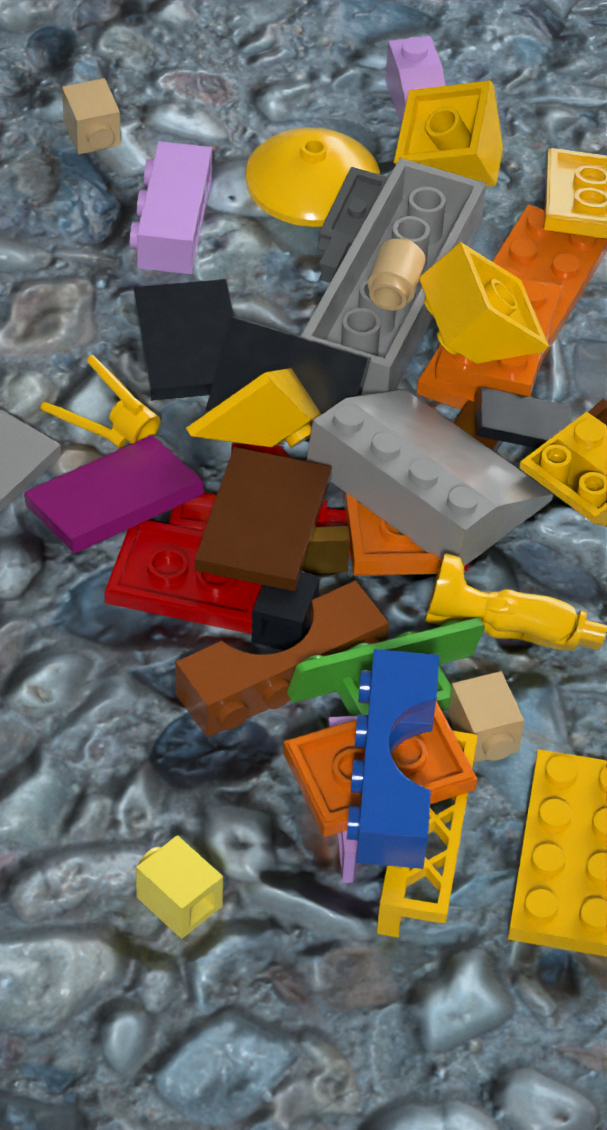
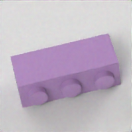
[130,141,212,274]

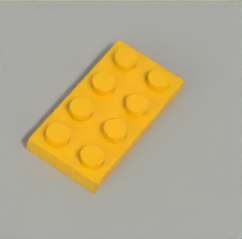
[508,749,607,957]

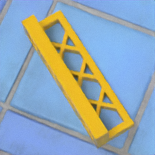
[376,731,478,937]

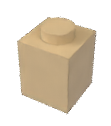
[62,78,121,155]
[448,671,524,763]

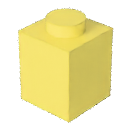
[136,835,223,939]

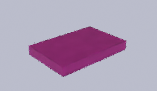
[24,435,204,554]

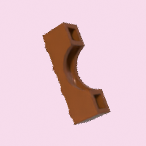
[175,580,389,738]

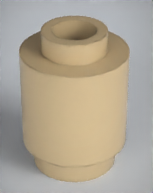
[368,238,426,311]

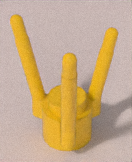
[40,355,161,449]

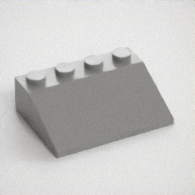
[306,389,553,566]

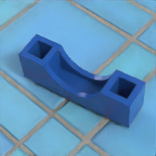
[347,649,439,869]

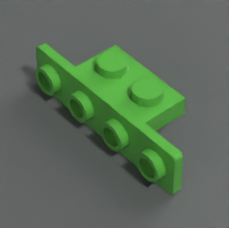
[287,618,485,716]

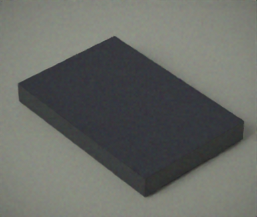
[134,279,234,401]
[206,316,371,442]

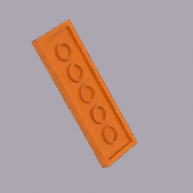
[417,205,607,410]

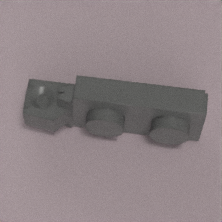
[317,167,389,283]

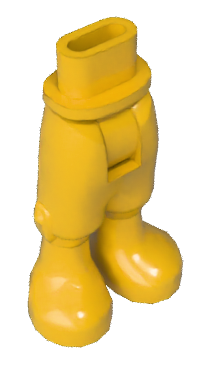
[425,553,607,651]

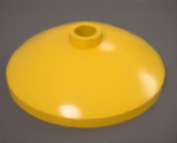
[246,127,380,227]

